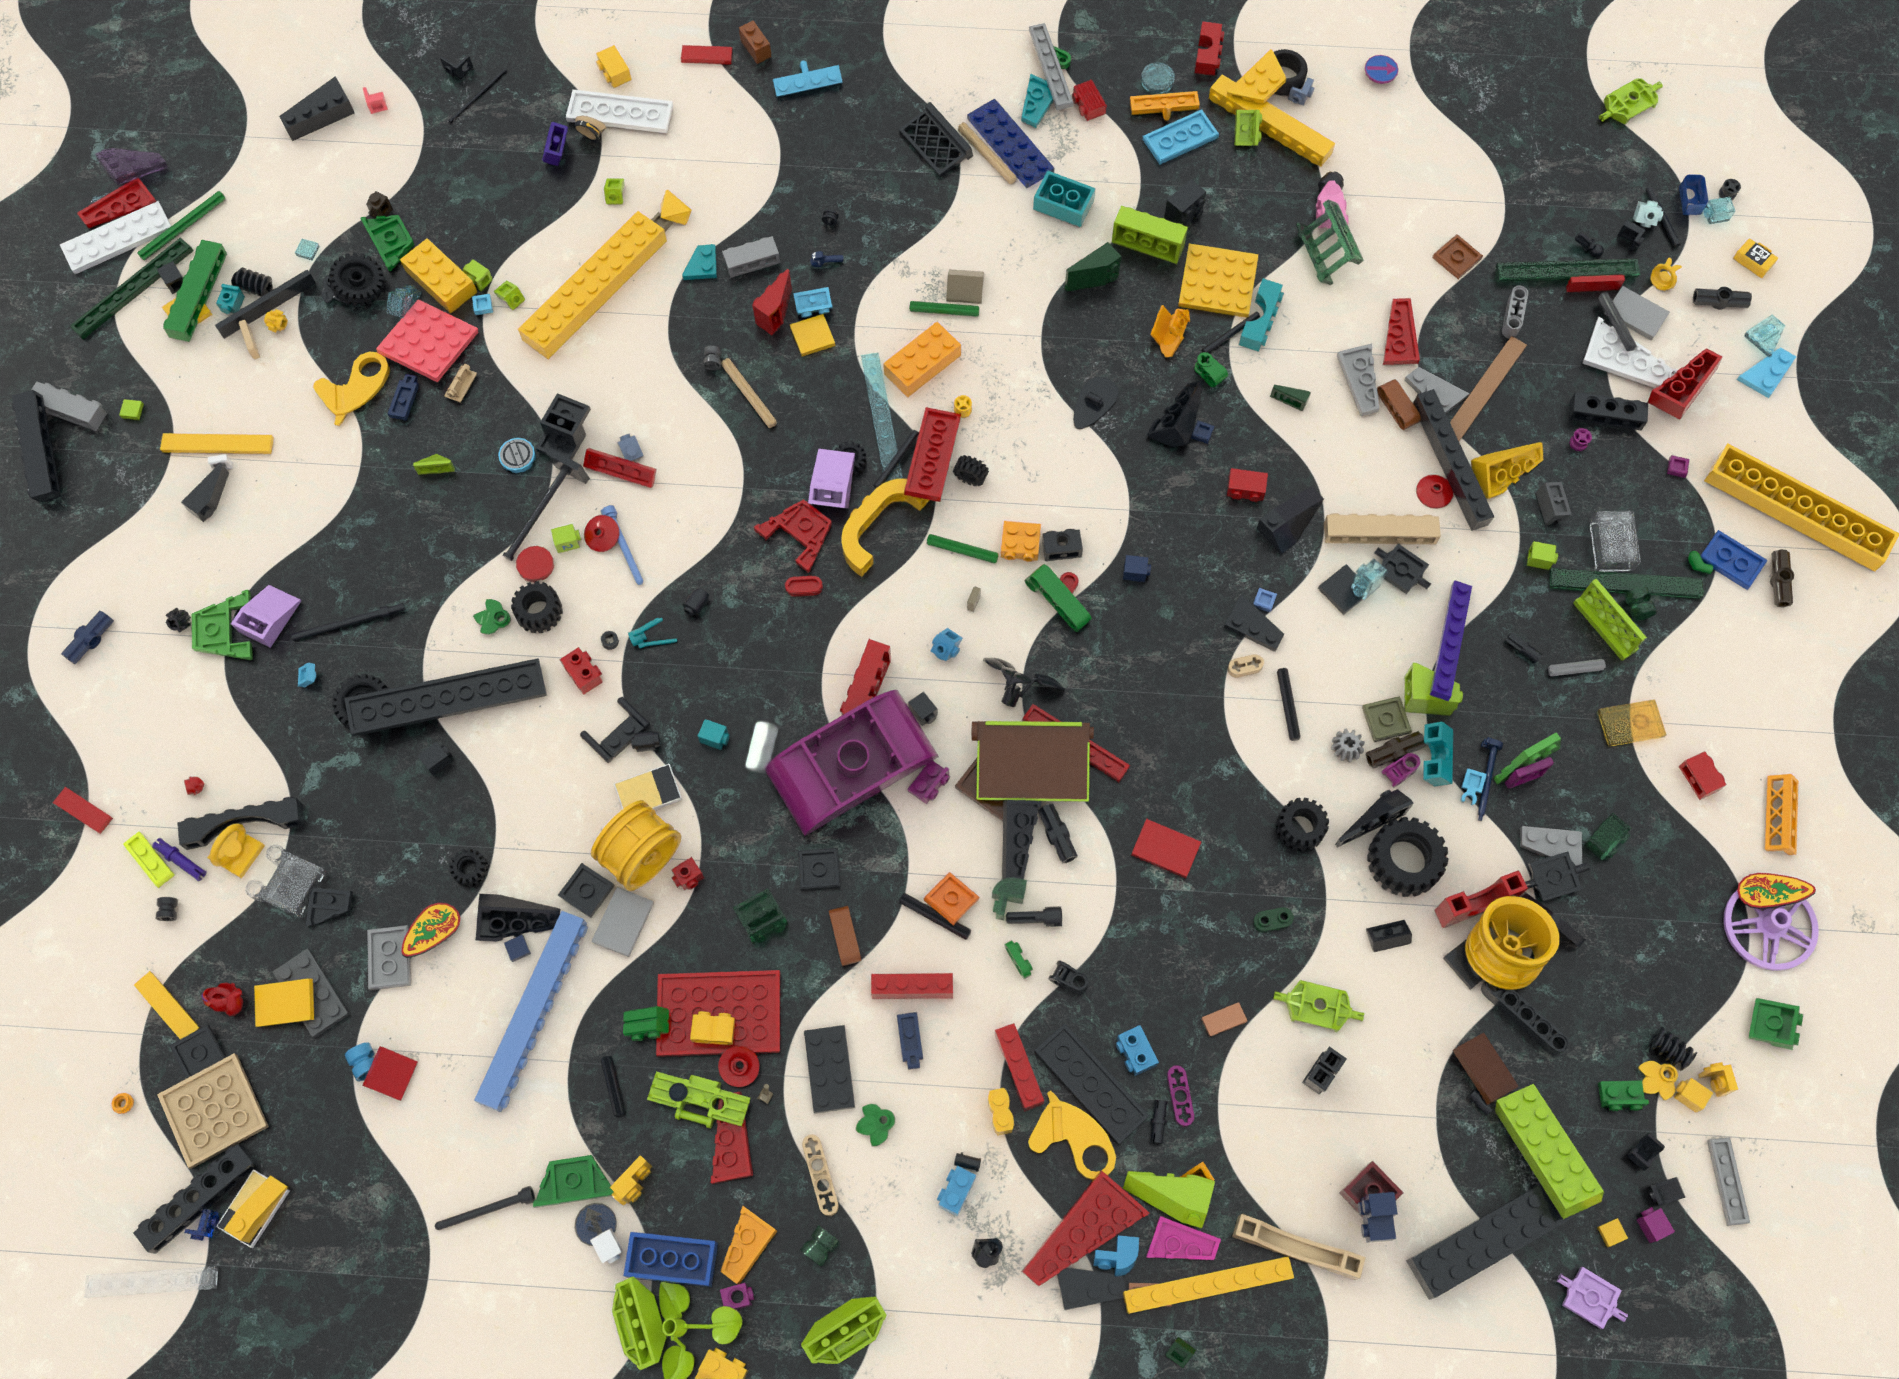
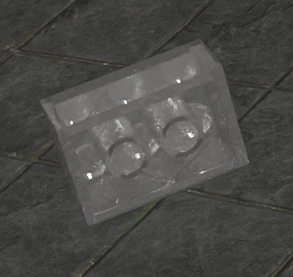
[1589,511,1641,571]

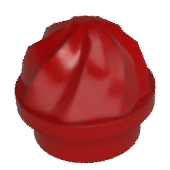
[184,776,204,796]

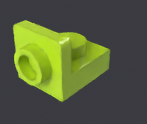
[604,178,625,204]
[494,280,525,310]

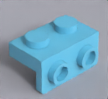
[793,287,833,318]

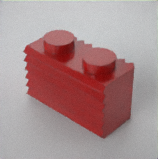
[1072,79,1107,121]

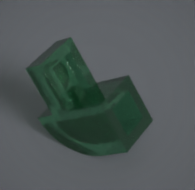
[992,878,1027,920]

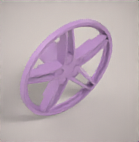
[1723,890,1819,971]

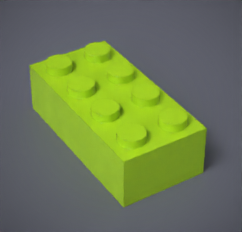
[1111,206,1188,264]

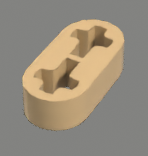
[1228,654,1264,678]

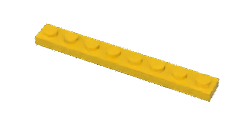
[1123,1256,1294,1314]

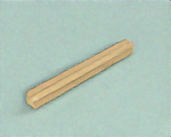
[958,122,1017,184]
[721,358,777,428]

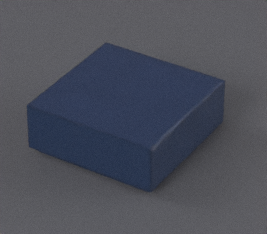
[1191,420,1215,444]
[504,935,531,962]

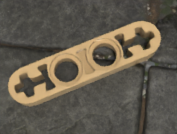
[802,1134,839,1216]

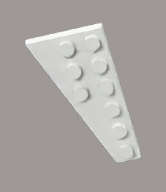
[1582,317,1678,388]

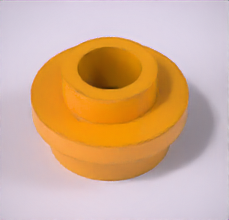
[112,1093,134,1114]

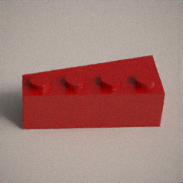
[1647,348,1723,420]

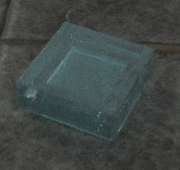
[295,239,320,261]

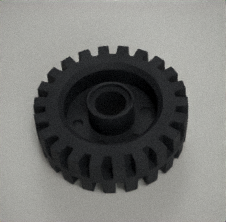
[329,253,384,306]
[332,674,388,729]

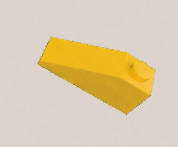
[224,1175,288,1243]

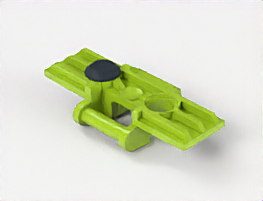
[647,1071,751,1129]

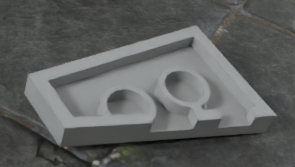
[1405,367,1469,414]

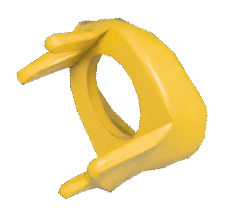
[1650,258,1682,291]

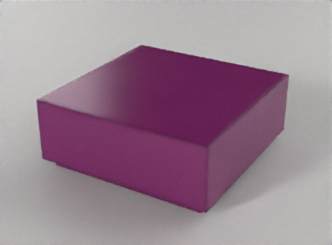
[1667,455,1690,478]

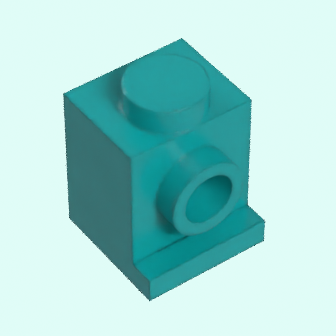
[216,284,245,314]

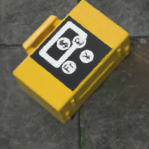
[1733,238,1778,278]

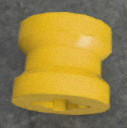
[954,395,972,418]

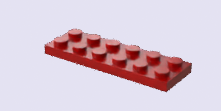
[904,407,961,502]

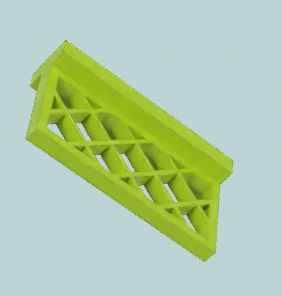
[1573,579,1647,661]

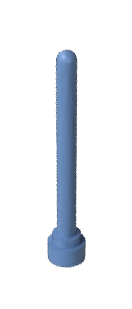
[601,505,643,585]

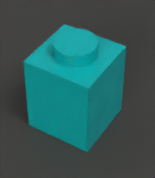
[698,719,730,750]

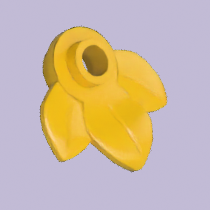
[1638,1061,1678,1100]

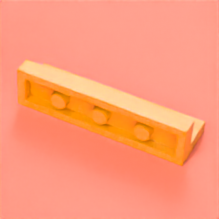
[1765,774,1799,855]

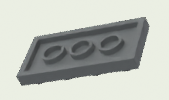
[272,948,350,1038]

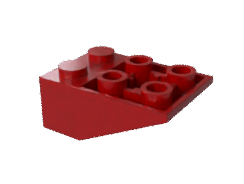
[752,269,792,335]

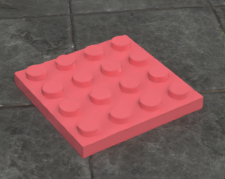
[376,299,479,382]

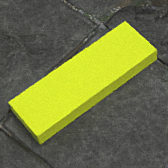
[123,831,175,888]

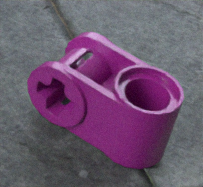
[1381,753,1420,788]

